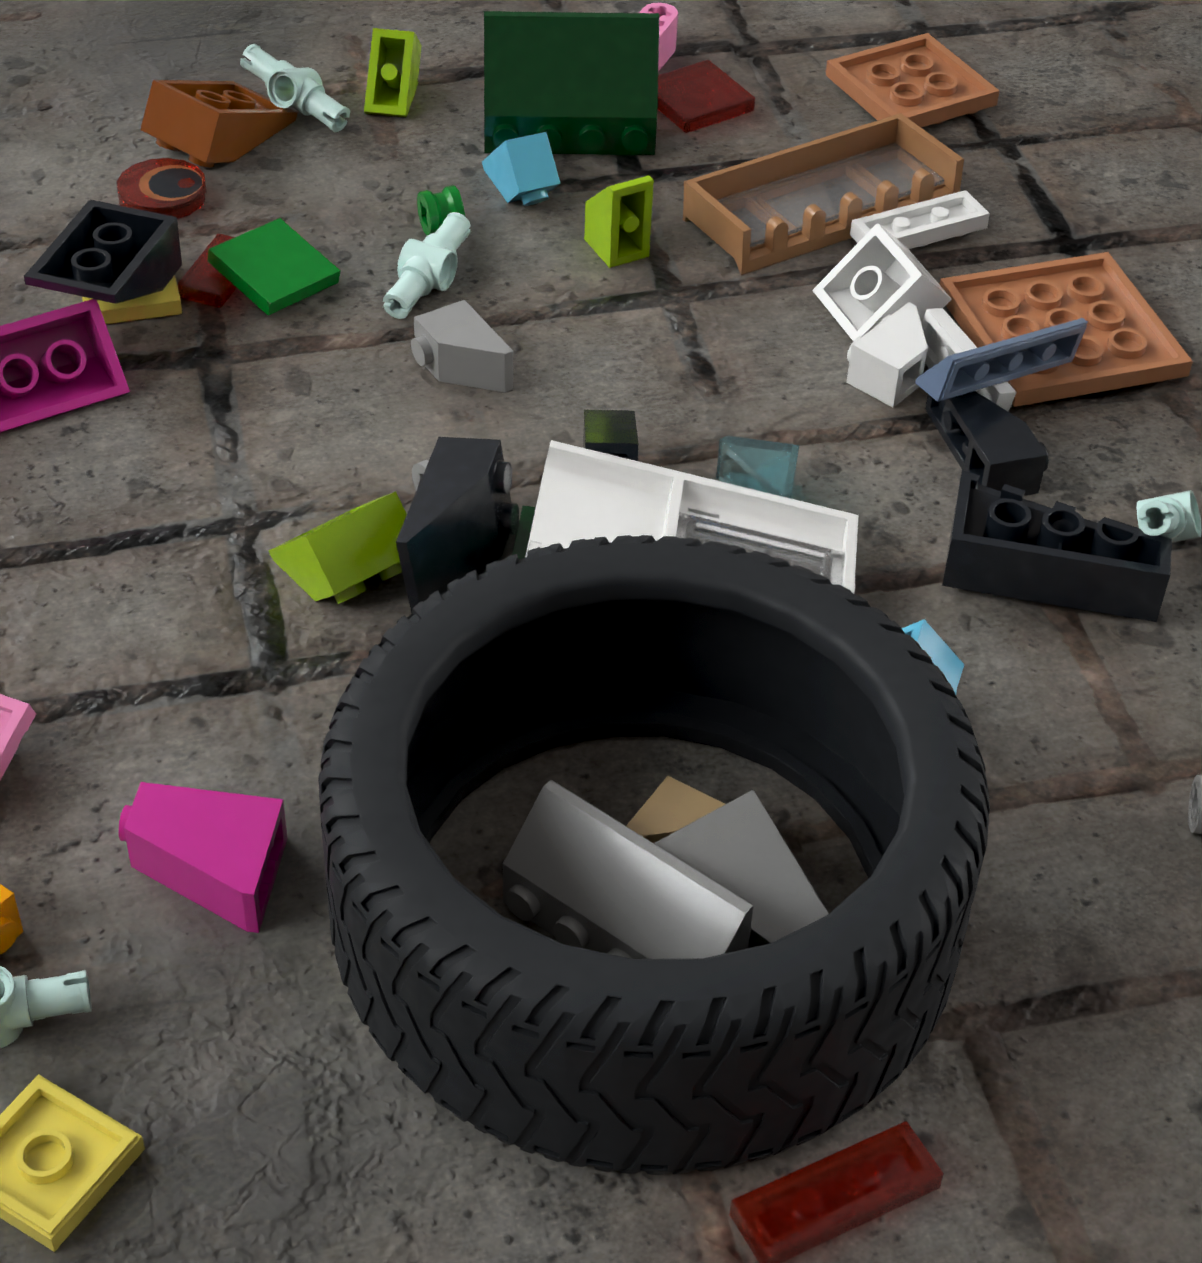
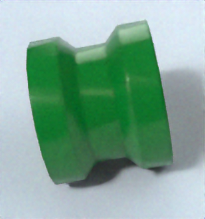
[417,185,465,236]

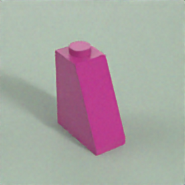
[118,782,287,933]

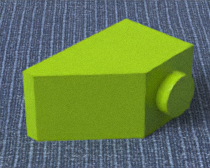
[364,28,422,118]
[584,175,654,268]

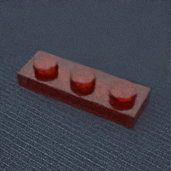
[729,1121,944,1263]

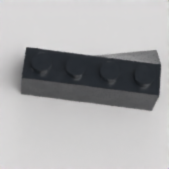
[942,470,1172,622]

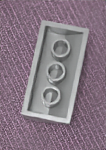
[503,780,753,959]

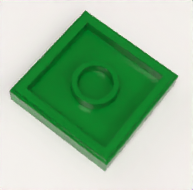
[207,218,341,316]

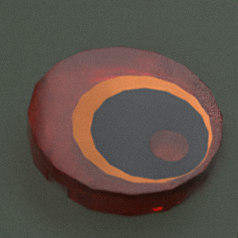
[117,158,207,219]

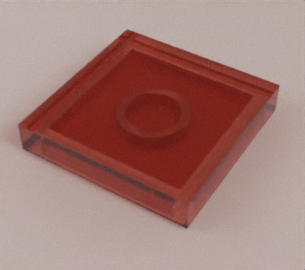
[657,60,755,133]

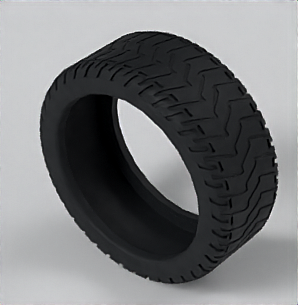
[318,535,990,1175]

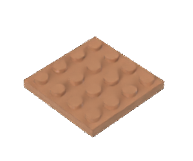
[939,252,1193,407]

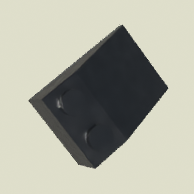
[24,200,182,304]
[396,437,519,613]

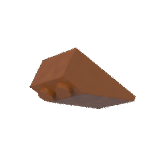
[140,80,298,168]

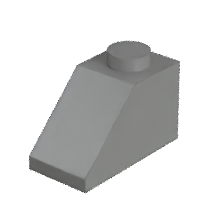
[411,300,513,393]

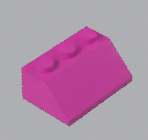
[0,299,130,433]

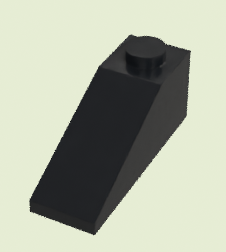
[925,391,1049,496]

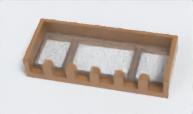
[683,113,964,275]

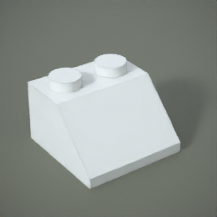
[812,223,952,341]

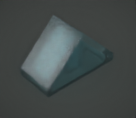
[716,436,799,499]

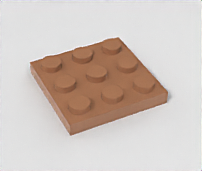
[825,33,999,128]

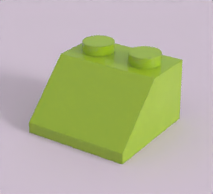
[268,491,407,604]

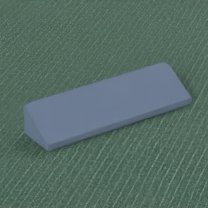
[915,318,1088,402]

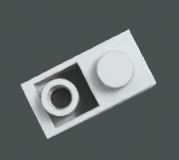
[846,302,928,408]

